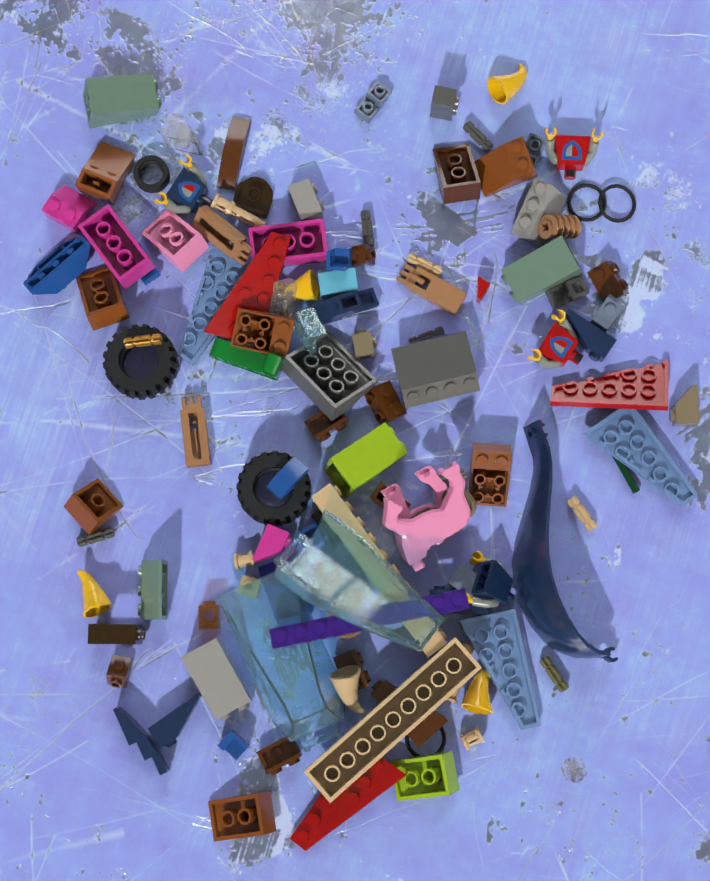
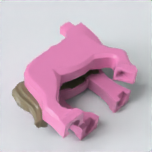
[380,461,477,572]

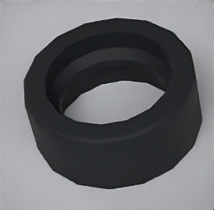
[133,155,170,193]

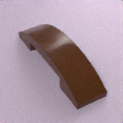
[217,116,251,191]

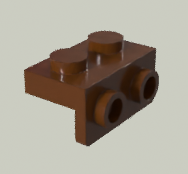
[587,261,629,302]
[364,380,407,425]
[304,411,349,442]
[333,649,371,690]
[256,733,302,776]

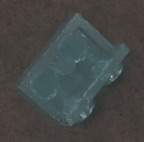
[294,307,327,354]

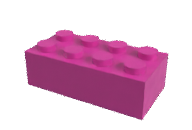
[78,204,156,289]
[248,219,327,267]

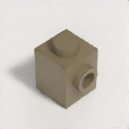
[352,330,377,360]

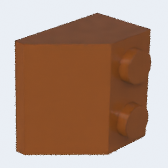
[64,478,123,535]

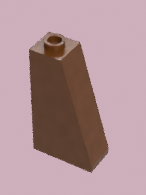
[371,679,448,748]

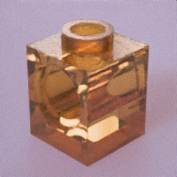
[198,601,220,629]

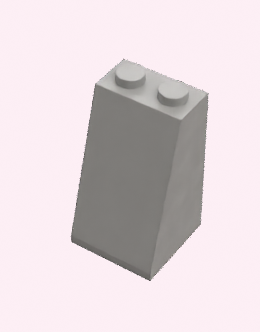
[181,638,252,721]

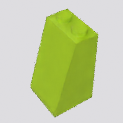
[323,422,408,500]

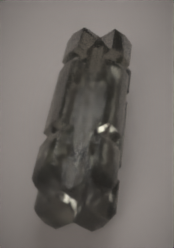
[408,326,445,344]

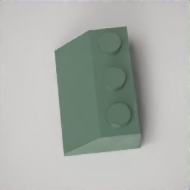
[138,560,168,620]

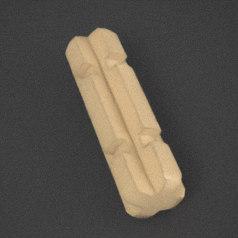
[407,253,443,277]
[567,496,597,531]

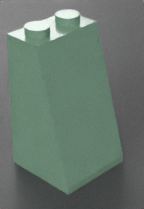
[83,73,161,129]
[501,235,583,304]

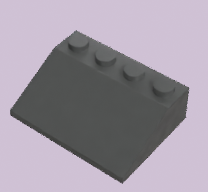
[282,330,378,421]
[391,331,480,408]

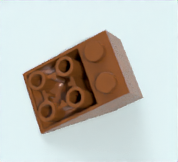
[75,141,136,205]
[230,308,295,358]
[468,442,512,507]

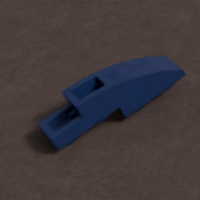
[300,287,379,330]

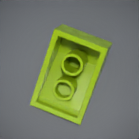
[390,751,460,801]

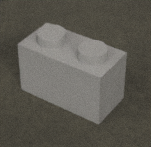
[288,178,325,221]

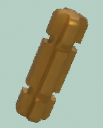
[124,333,162,349]

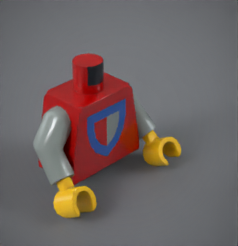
[544,126,603,180]
[527,309,584,369]

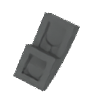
[545,276,590,309]

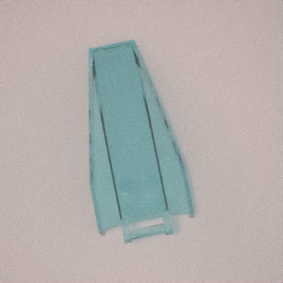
[273,509,445,652]

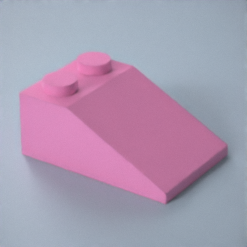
[141,209,209,273]

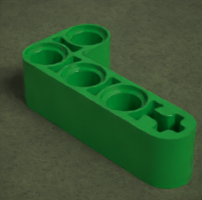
[209,338,284,381]

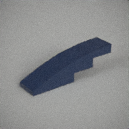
[113,707,170,775]

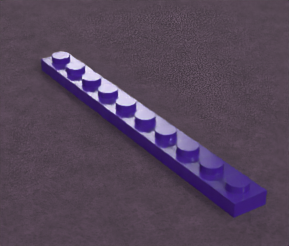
[269,588,470,650]

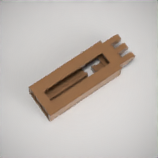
[191,205,252,265]
[396,264,467,316]
[180,395,211,468]

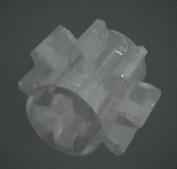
[561,757,587,783]

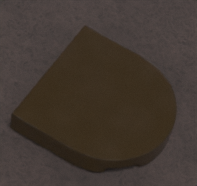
[233,177,273,219]

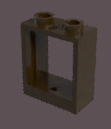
[88,624,146,644]

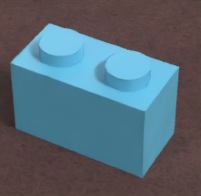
[318,267,358,300]

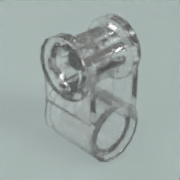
[270,278,297,317]

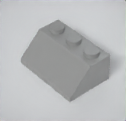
[510,178,567,247]

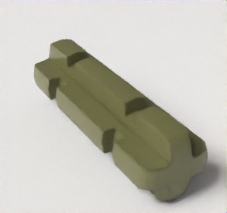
[540,656,569,692]

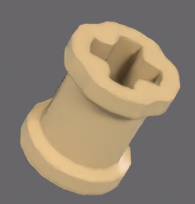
[233,550,255,570]
[459,726,484,751]

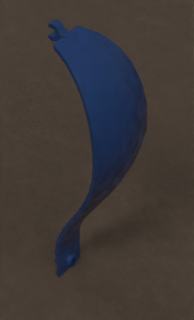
[512,420,618,663]

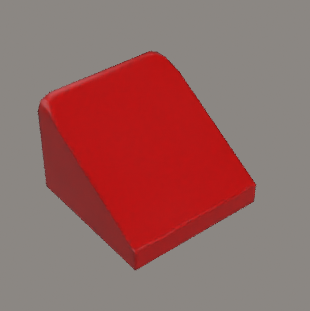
[476,277,490,303]

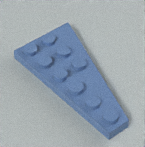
[177,244,247,366]
[583,409,698,507]
[458,609,541,730]

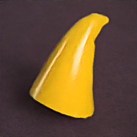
[487,64,527,105]
[275,269,319,301]
[77,570,113,618]
[461,669,493,715]

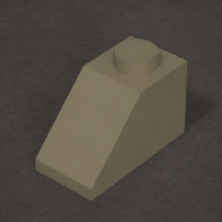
[669,385,700,426]

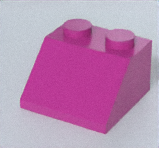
[41,184,97,235]
[252,524,293,563]

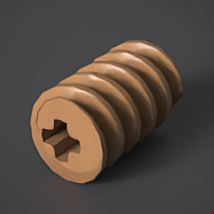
[538,215,581,239]

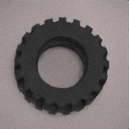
[103,324,179,400]
[236,451,311,526]

